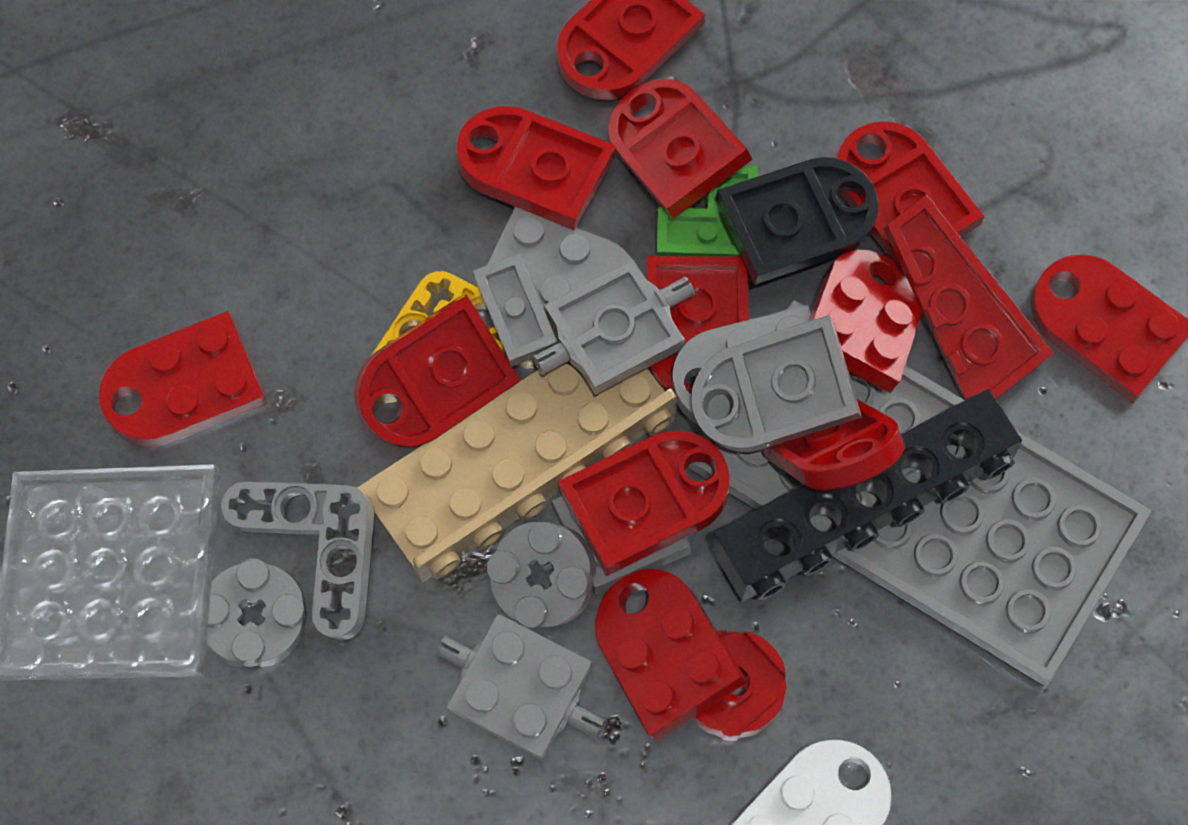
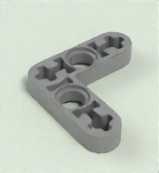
[221,481,374,641]

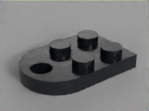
[715,157,879,284]

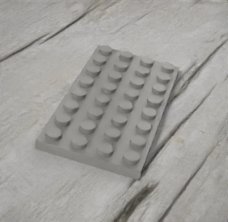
[688,300,1152,687]

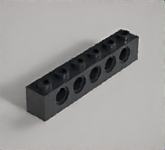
[711,388,1023,602]

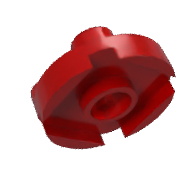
[691,630,787,741]

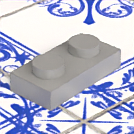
[472,253,558,367]

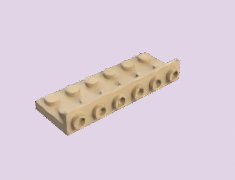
[357,361,677,583]

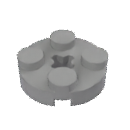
[487,522,596,628]
[197,558,306,668]

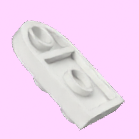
[732,740,891,825]

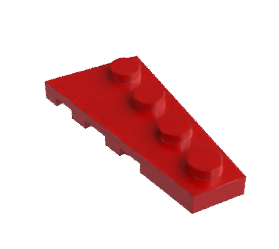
[884,194,1054,400]

